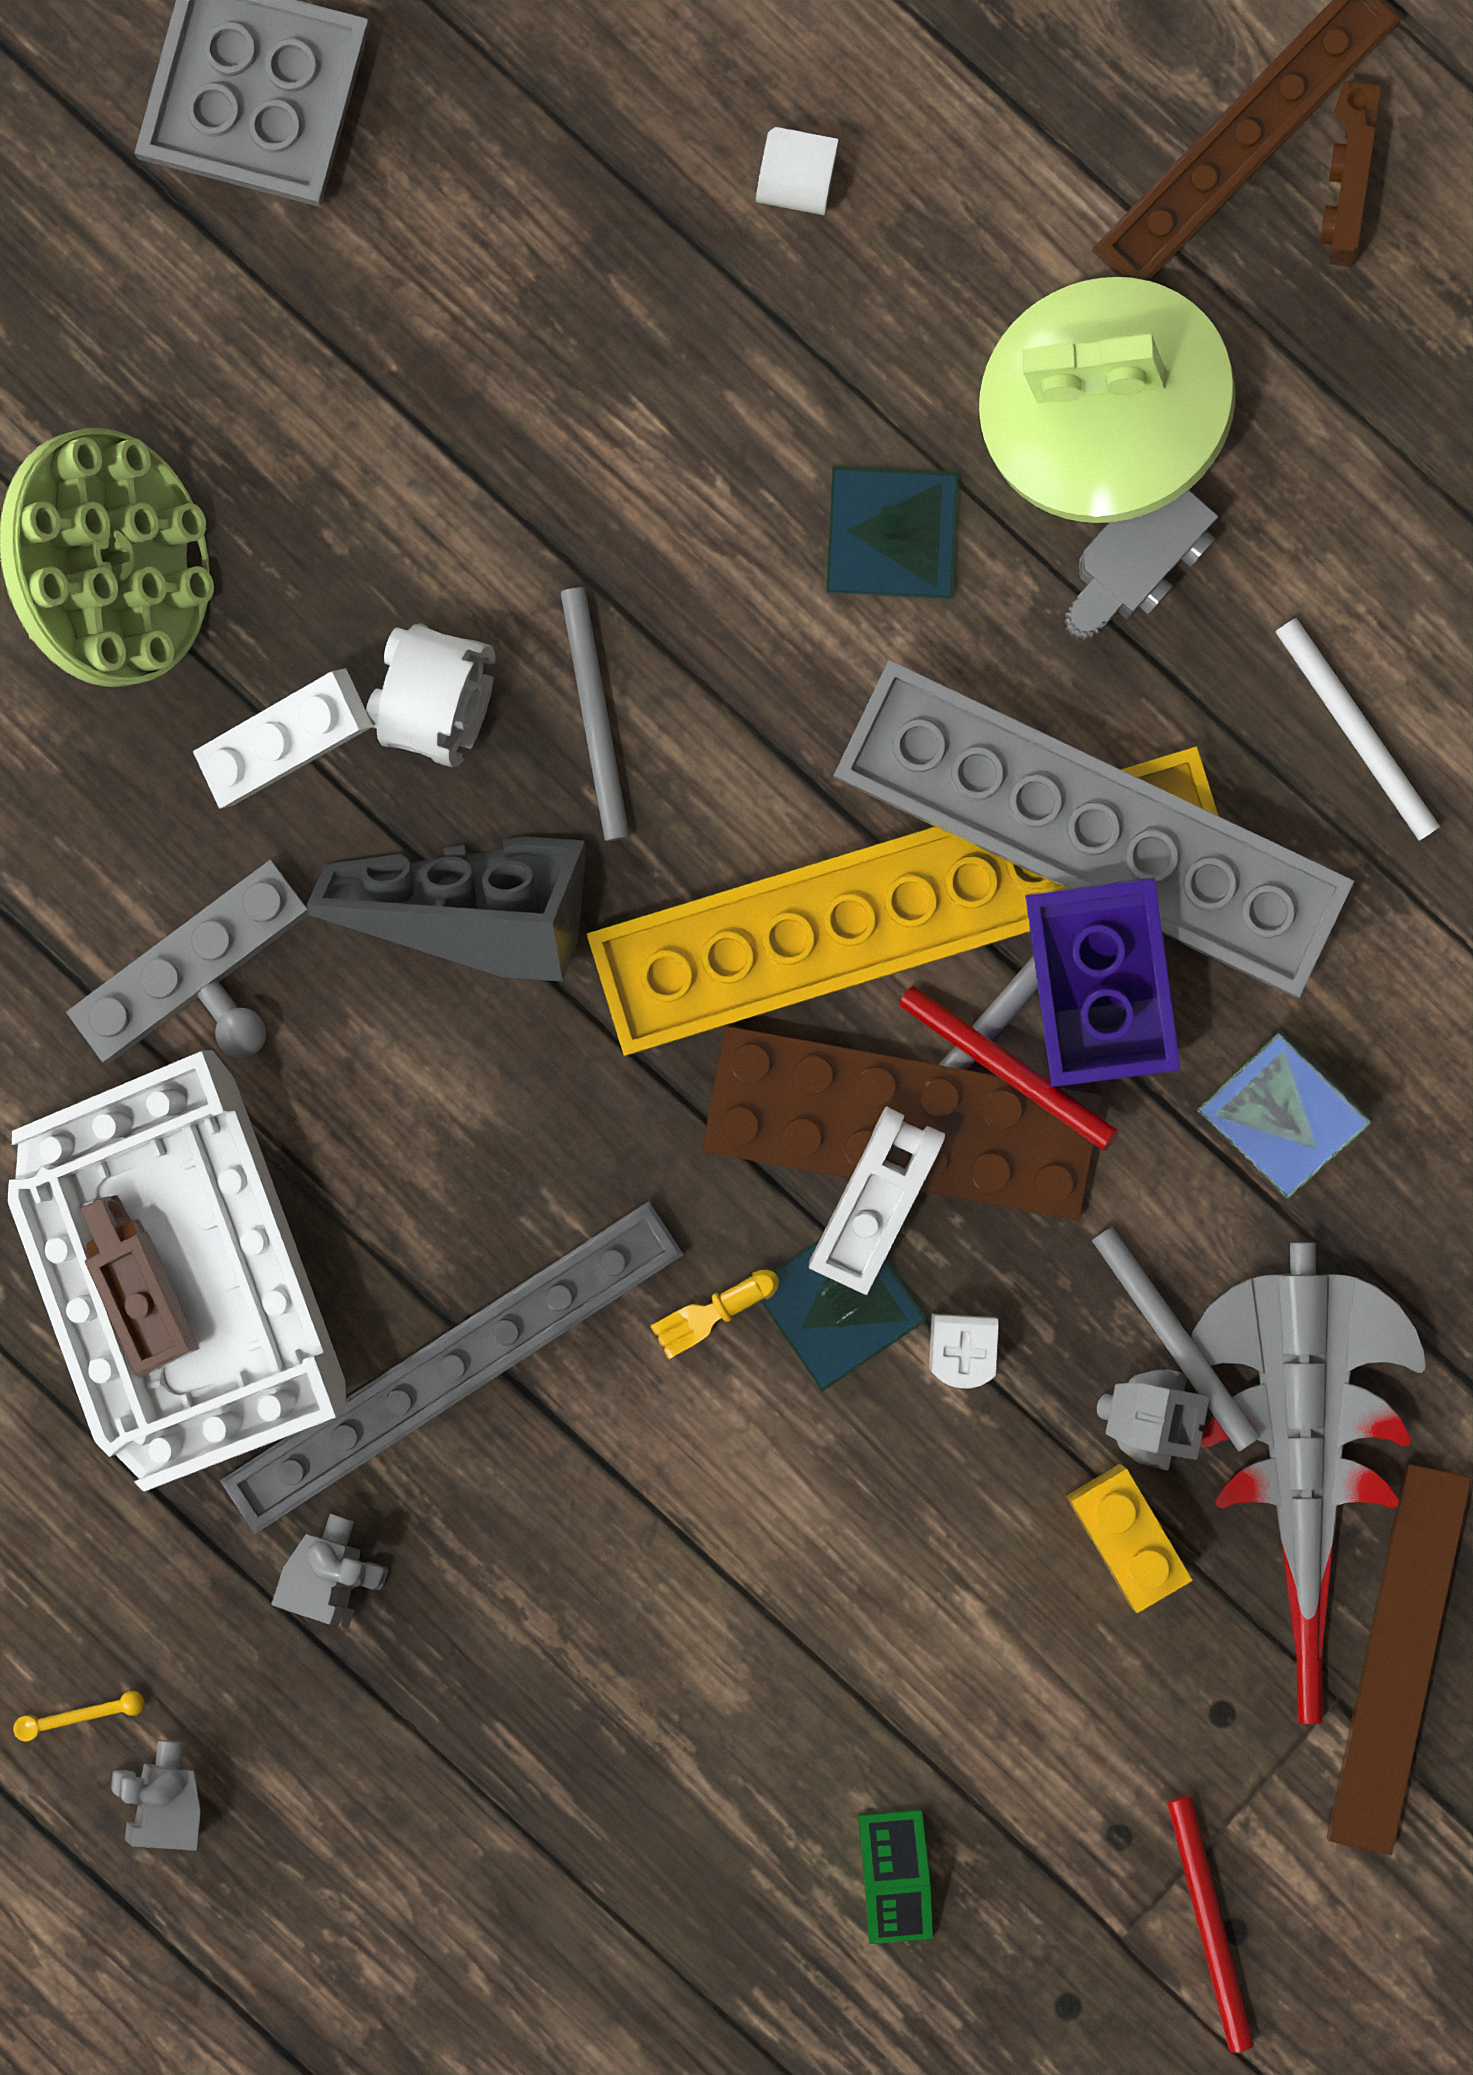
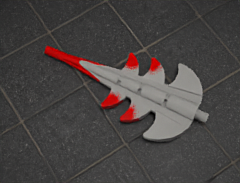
[1191,1242,1426,1724]

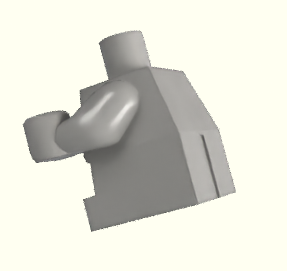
[1097,1369,1210,1470]
[271,1514,389,1627]
[111,1740,201,1851]

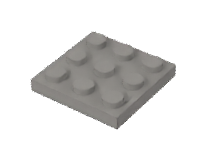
[135,0,370,207]

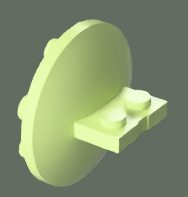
[979,277,1236,523]
[0,428,214,687]

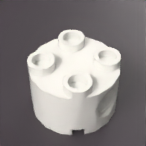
[366,624,495,767]

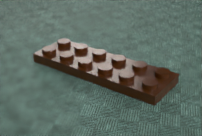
[702,1026,1102,1221]

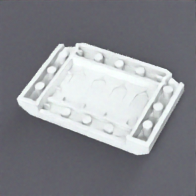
[8,1050,346,1492]

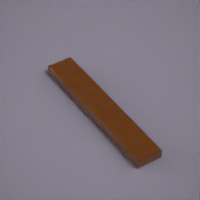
[1092,0,1402,281]
[1326,1463,1471,1855]

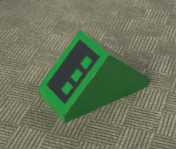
[858,1809,933,1944]

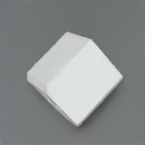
[756,127,838,215]
[929,1313,998,1388]

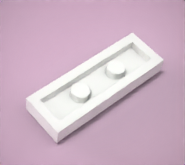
[193,668,373,809]

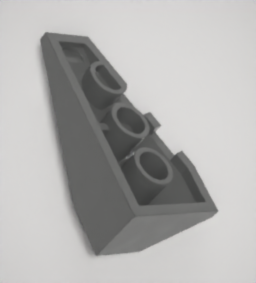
[307,836,586,982]

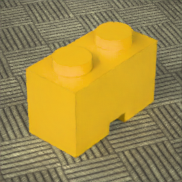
[1066,1464,1193,1613]

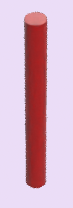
[899,986,1119,1151]
[1167,1795,1254,2053]

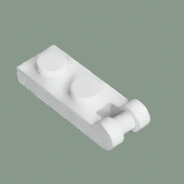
[809,1106,945,1295]

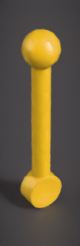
[13,1691,144,1742]

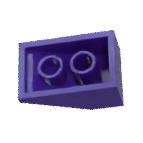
[1025,877,1180,1087]

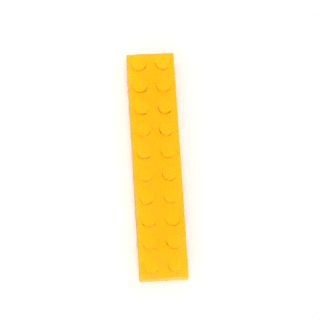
[587,746,1218,1057]

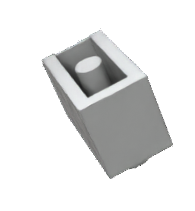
[1064,490,1218,640]

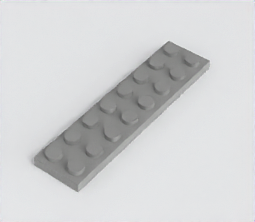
[833,660,1354,998]

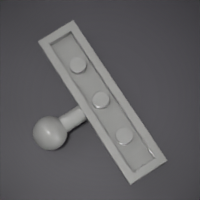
[66,860,309,1065]

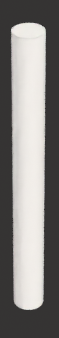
[1275,618,1440,841]

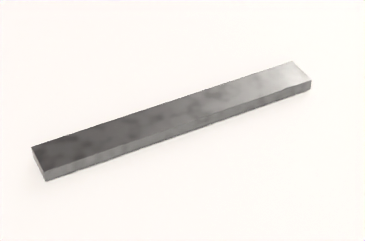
[220,1201,684,1534]

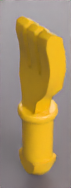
[650,1269,779,1359]

